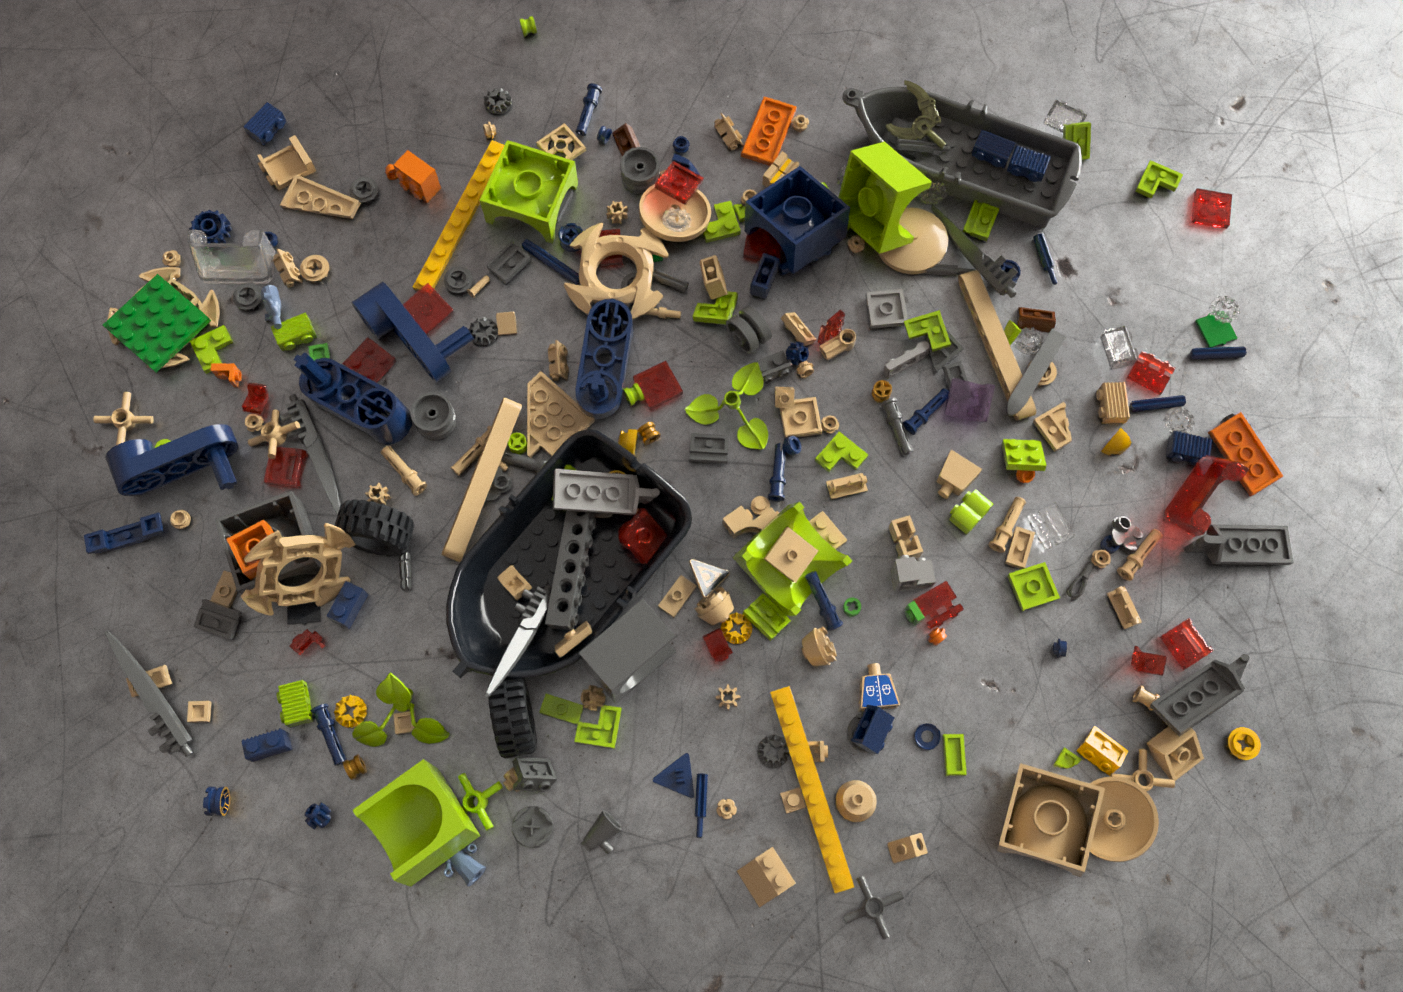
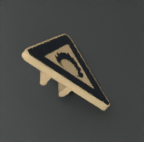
[689,559,730,598]

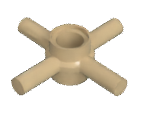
[93,392,154,445]
[248,410,300,459]
[1110,749,1175,792]

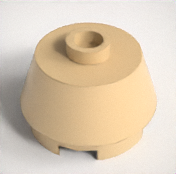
[694,587,734,625]
[802,627,837,666]
[836,780,877,822]

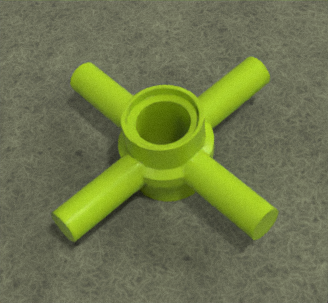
[458,773,503,831]

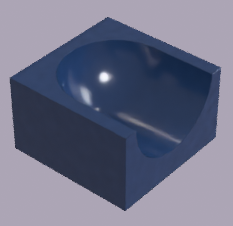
[744,166,850,274]

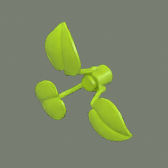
[685,362,768,450]
[352,673,450,747]

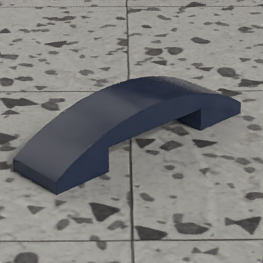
[84,512,163,554]

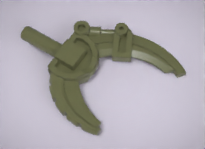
[885,80,946,149]

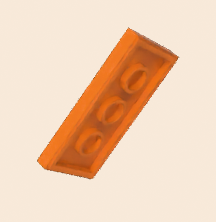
[741,96,797,166]
[1208,412,1283,496]

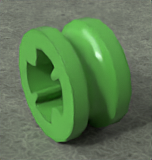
[843,597,861,617]

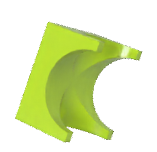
[480,140,578,244]
[732,501,852,616]

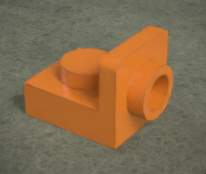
[211,363,242,387]

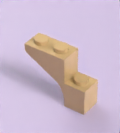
[722,505,779,539]

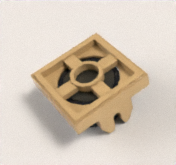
[536,123,586,161]

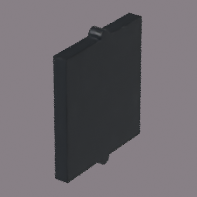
[287,602,321,625]

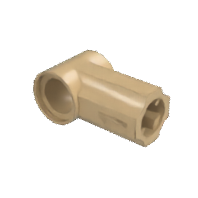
[819,329,856,361]

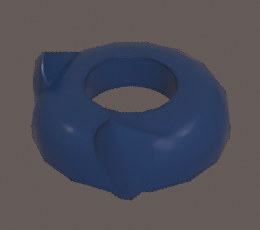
[914,723,941,750]

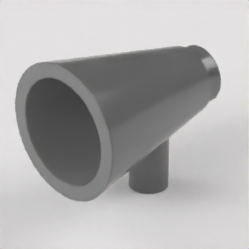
[581,810,622,854]

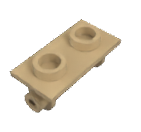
[714,113,744,150]
[273,248,303,287]
[548,340,569,381]
[826,473,868,499]
[1107,586,1142,629]

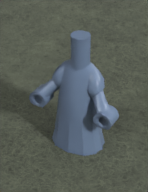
[260,285,282,329]
[444,844,486,887]

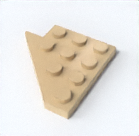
[527,371,595,458]

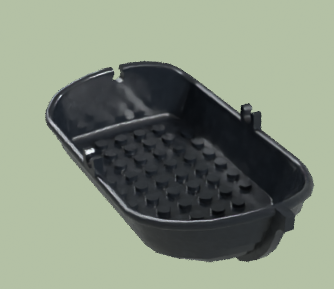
[446,429,692,679]

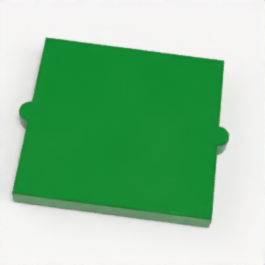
[1195,311,1238,348]

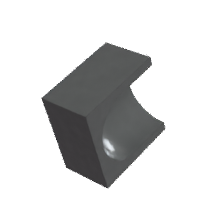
[215,491,321,594]
[579,599,676,704]

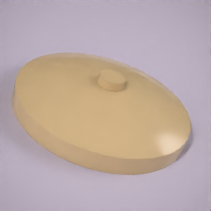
[639,181,711,242]
[878,207,948,274]
[1089,777,1159,862]

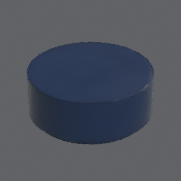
[784,436,801,456]

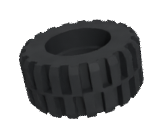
[334,499,415,557]
[488,678,537,759]

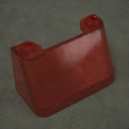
[1165,456,1249,537]

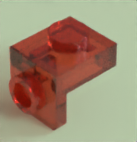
[242,383,269,414]
[702,628,733,662]
[289,629,325,655]

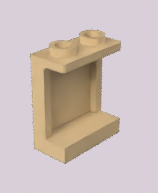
[258,135,316,191]

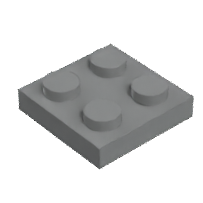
[865,289,908,329]

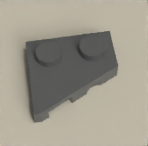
[925,330,964,373]

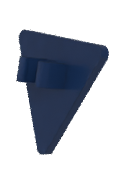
[653,753,694,798]

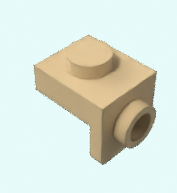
[497,565,532,601]
[808,741,828,762]

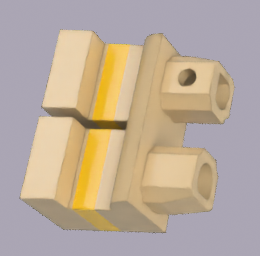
[762,151,799,187]

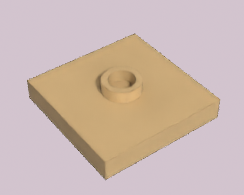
[779,397,822,439]
[763,527,818,583]
[555,621,592,657]

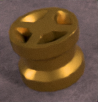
[872,380,892,403]
[637,422,661,445]
[343,754,367,780]

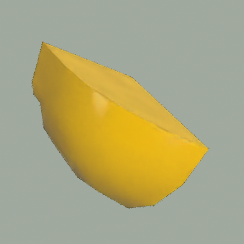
[1101,428,1131,455]
[618,429,638,455]

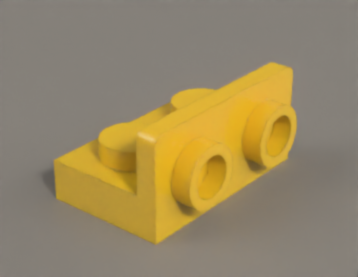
[1077,726,1128,776]

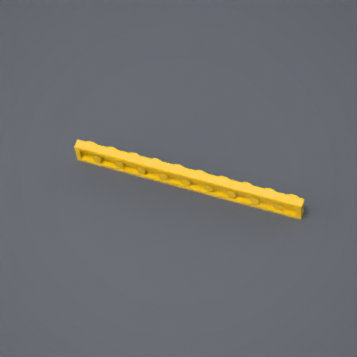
[413,140,504,296]
[770,686,855,893]

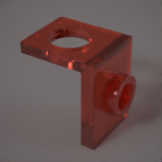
[1131,646,1167,676]

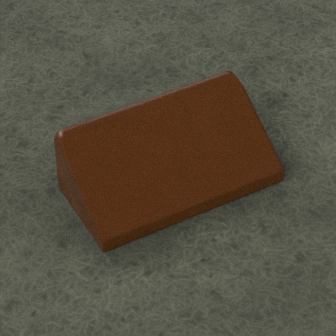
[612,123,640,156]
[1016,307,1056,333]

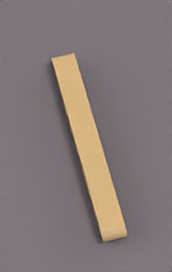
[958,270,1036,421]
[441,397,522,562]

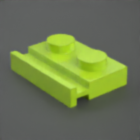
[1063,122,1091,160]
[963,200,1000,242]
[742,593,791,641]

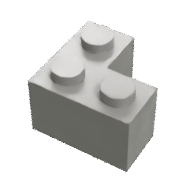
[890,555,936,592]

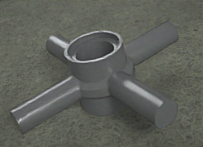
[843,876,904,940]

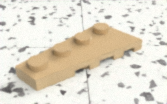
[280,174,361,219]

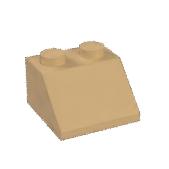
[1147,726,1204,781]
[737,847,796,908]

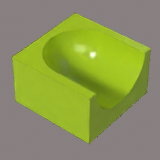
[838,142,932,254]
[353,759,480,887]

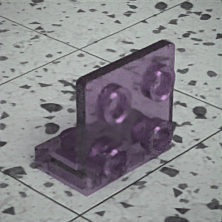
[944,378,995,423]

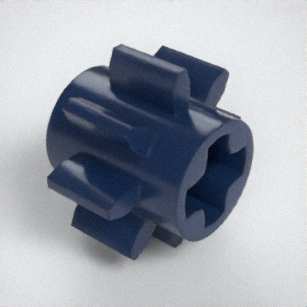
[786,342,809,365]
[305,802,331,830]

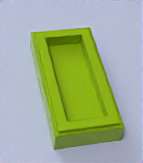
[942,734,967,776]

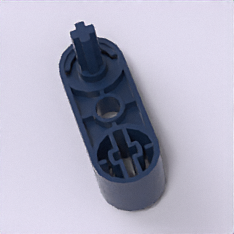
[351,281,474,383]
[575,299,634,419]
[294,352,412,445]
[105,424,239,496]

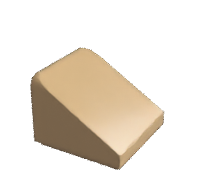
[496,312,517,336]

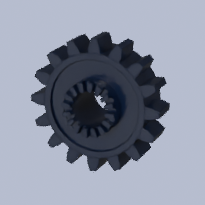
[189,210,232,249]

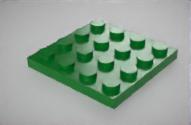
[103,274,211,373]

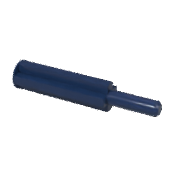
[1033,233,1058,285]
[695,773,708,838]

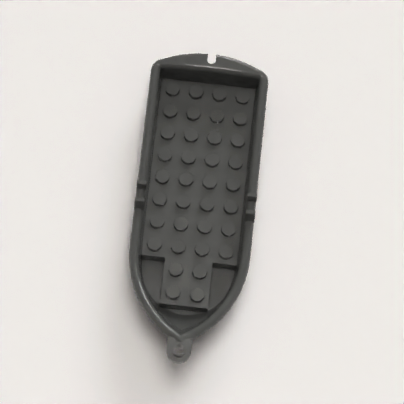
[842,87,1082,228]

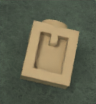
[774,387,795,408]

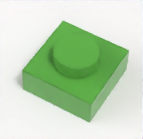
[308,343,331,360]
[905,601,925,625]

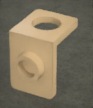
[887,833,928,863]

